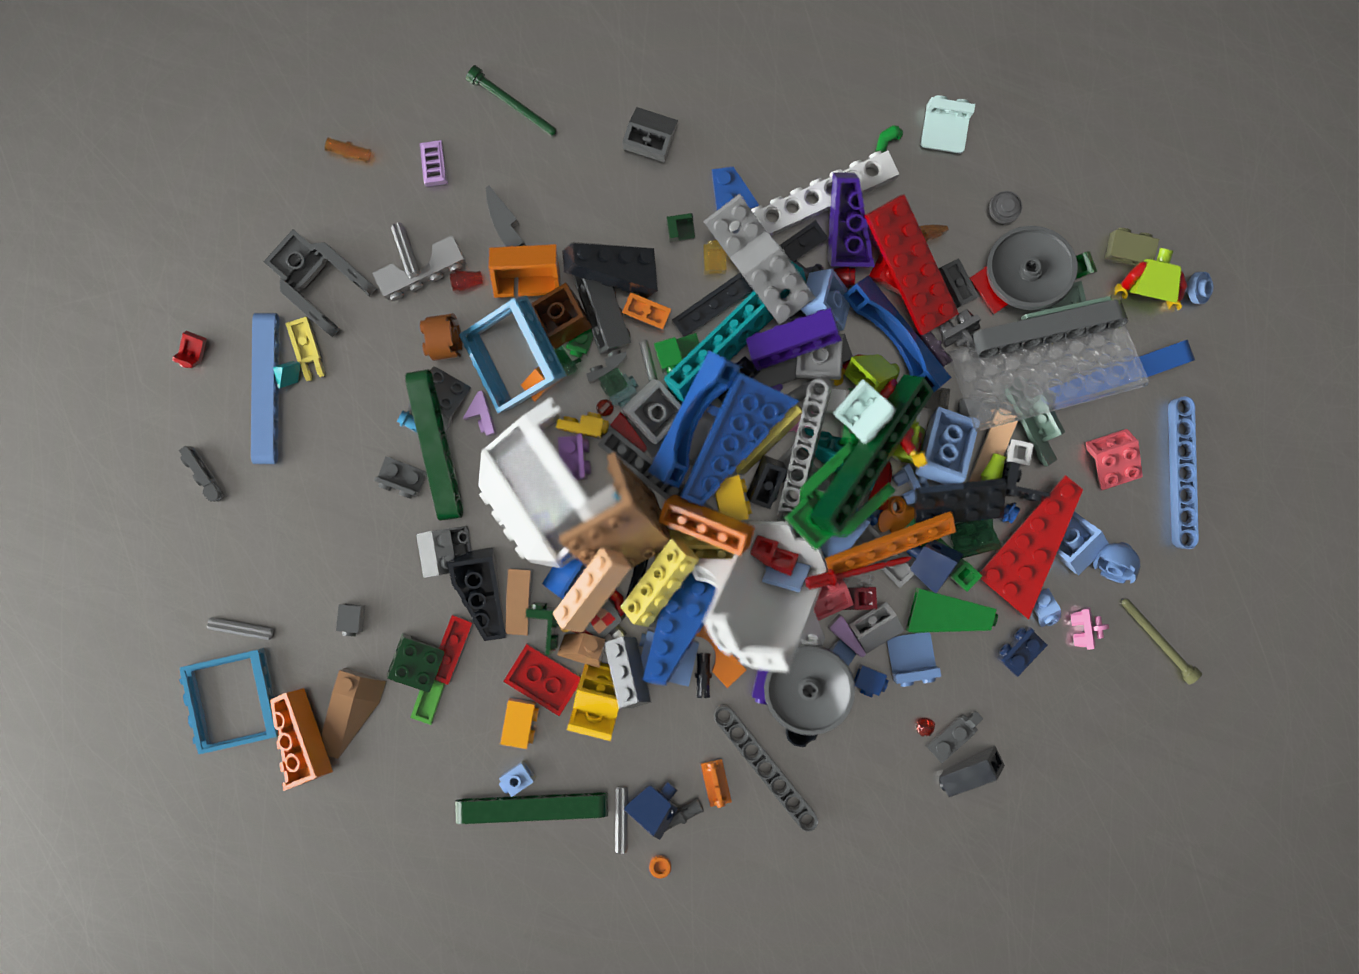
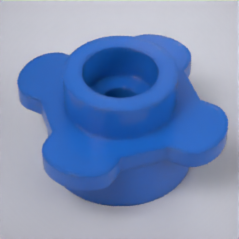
[1002,502,1020,524]

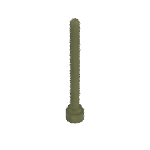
[1122,599,1202,685]

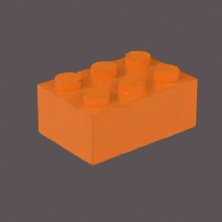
[489,244,560,298]

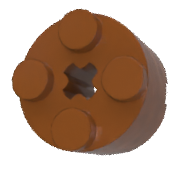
[420,313,462,361]

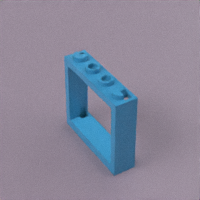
[459,296,567,413]
[179,648,279,755]

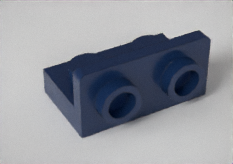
[997,626,1048,677]

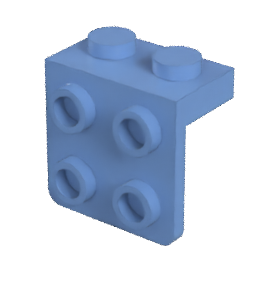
[887,632,941,687]

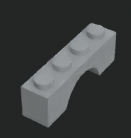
[373,235,467,301]

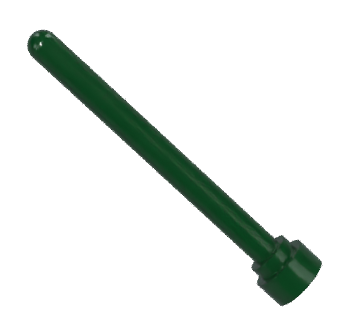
[465,65,557,135]

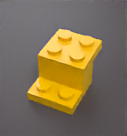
[567,663,619,741]

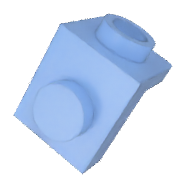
[1033,588,1061,627]

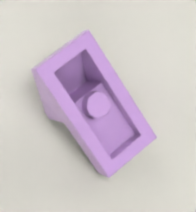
[463,390,497,436]

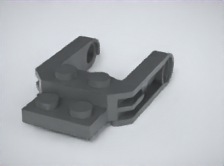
[263,229,377,337]

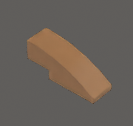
[506,568,532,636]

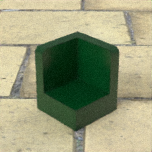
[667,213,695,242]

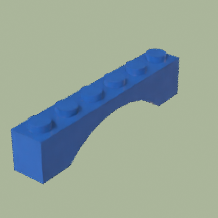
[843,275,952,393]
[648,351,741,488]

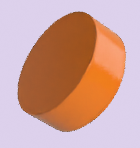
[649,855,671,879]

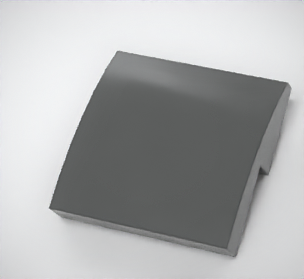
[939,258,979,308]

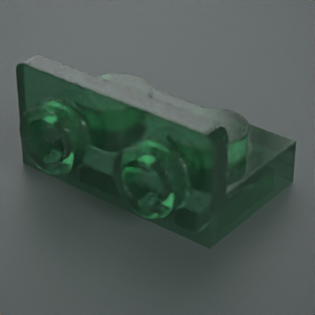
[949,519,1001,559]

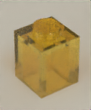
[703,240,727,275]

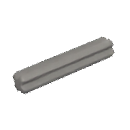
[391,222,419,279]
[207,617,274,640]
[615,787,628,854]

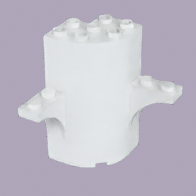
[692,521,828,671]

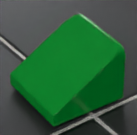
[1075,251,1097,280]

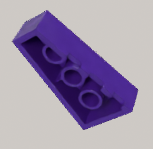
[827,172,875,267]

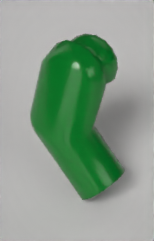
[876,125,903,153]

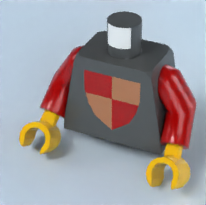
[558,589,627,639]

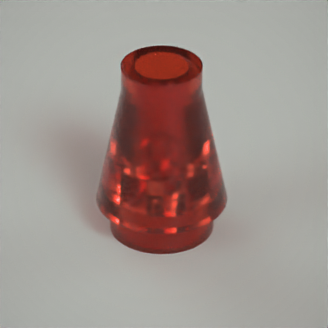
[449,271,483,292]

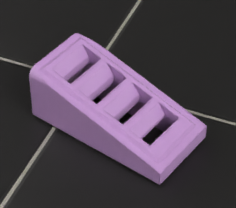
[420,140,448,187]
[828,614,866,657]

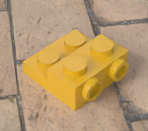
[556,412,610,439]

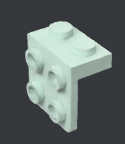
[921,95,975,154]
[833,380,895,443]

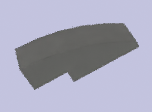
[486,186,526,247]

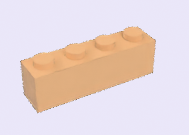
[553,548,631,632]

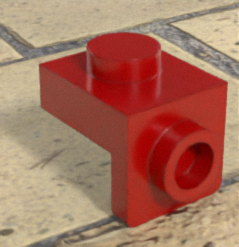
[172,330,207,368]

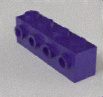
[746,308,842,370]

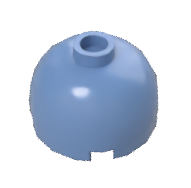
[1093,542,1141,583]

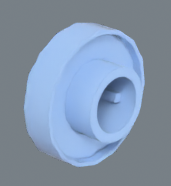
[1186,271,1214,304]

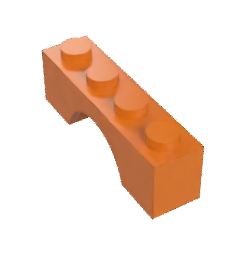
[696,624,747,688]

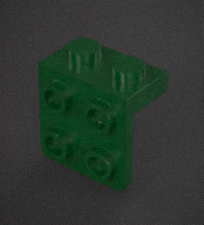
[525,602,559,655]

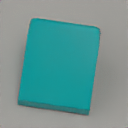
[273,361,300,388]

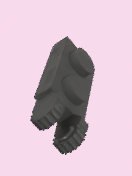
[179,446,224,502]

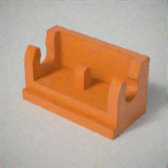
[622,292,671,330]

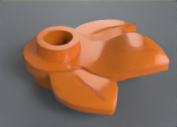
[878,496,914,533]

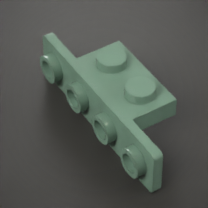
[1021,281,1112,320]
[1004,383,1065,467]

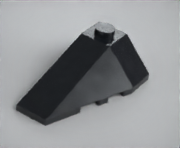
[448,547,506,641]

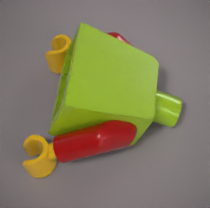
[1114,248,1188,310]
[831,354,900,400]
[892,413,928,467]

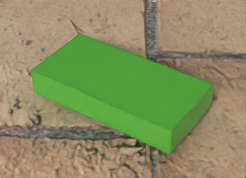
[410,680,446,725]

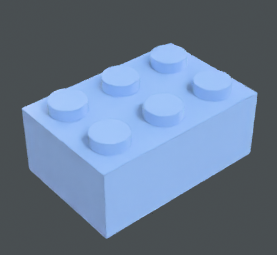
[915,406,980,485]

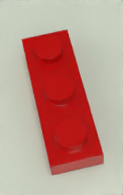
[435,615,474,685]

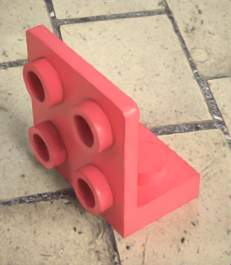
[1086,429,1143,490]
[813,579,854,621]

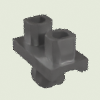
[940,309,981,348]

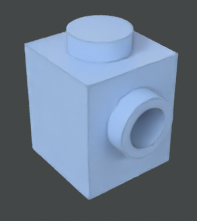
[499,760,536,797]

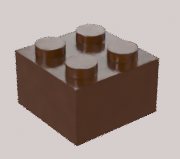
[531,283,592,349]

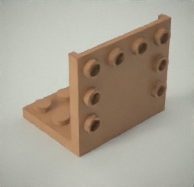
[559,452,671,569]

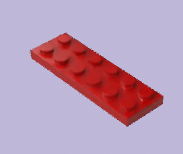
[864,194,959,335]

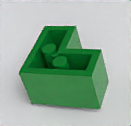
[654,333,699,374]

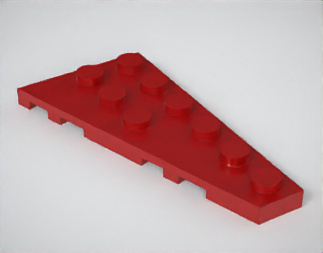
[979,475,1083,620]

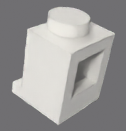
[1004,439,1034,466]

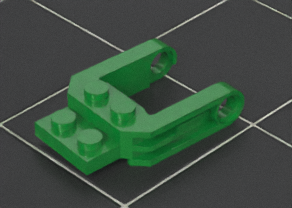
[784,441,896,551]

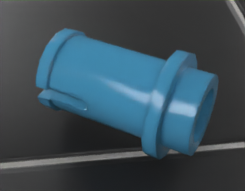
[397,410,417,432]

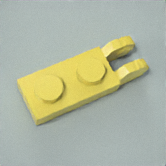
[286,316,325,381]

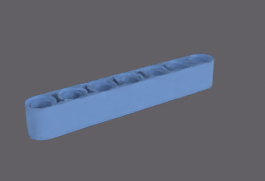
[251,313,280,464]
[1168,396,1199,549]

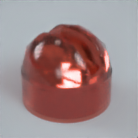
[596,399,614,417]
[917,718,935,737]

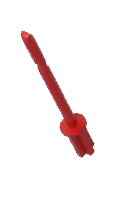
[805,556,912,590]

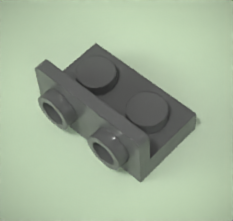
[374,456,427,499]

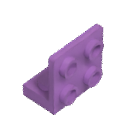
[558,433,591,480]

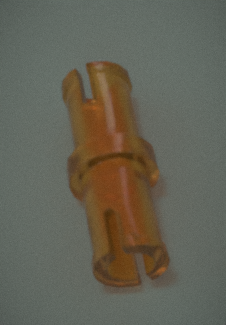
[324,137,371,163]

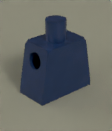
[905,540,963,593]
[624,782,678,840]

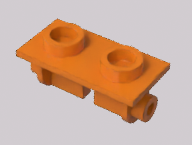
[701,759,732,808]

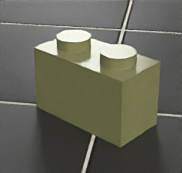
[1104,228,1159,266]

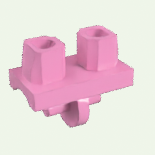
[1071,607,1109,650]

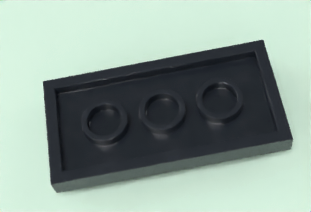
[914,478,1006,524]

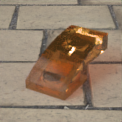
[919,225,949,242]

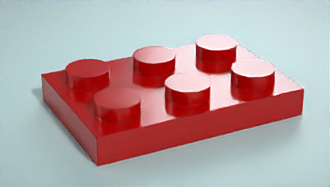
[503,643,581,716]

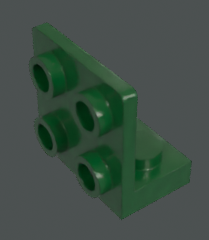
[387,633,445,692]

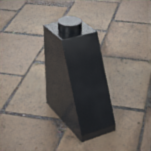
[939,746,1005,797]

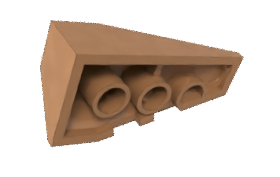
[321,668,387,759]

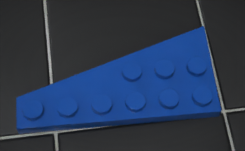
[680,373,799,506]

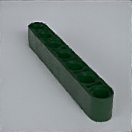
[405,369,463,521]
[455,792,608,824]

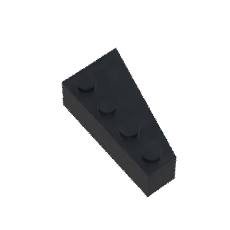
[562,242,658,299]

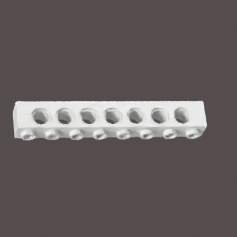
[729,150,899,237]

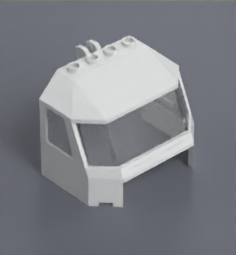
[479,398,621,568]

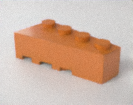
[270,688,333,791]

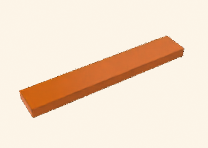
[825,511,956,574]

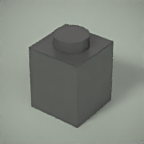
[336,603,365,637]

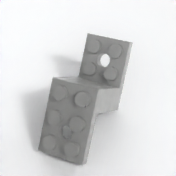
[703,194,815,325]

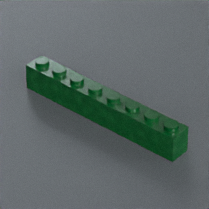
[810,374,934,534]

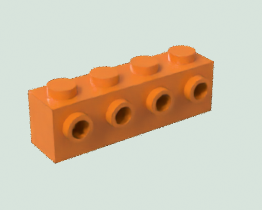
[658,494,756,556]

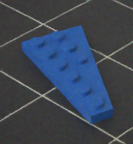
[643,572,716,686]

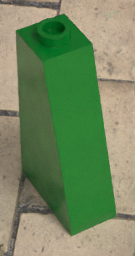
[905,588,998,633]

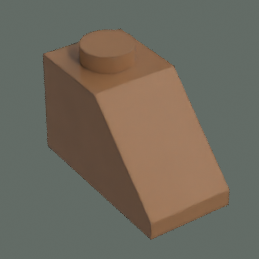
[557,633,606,668]

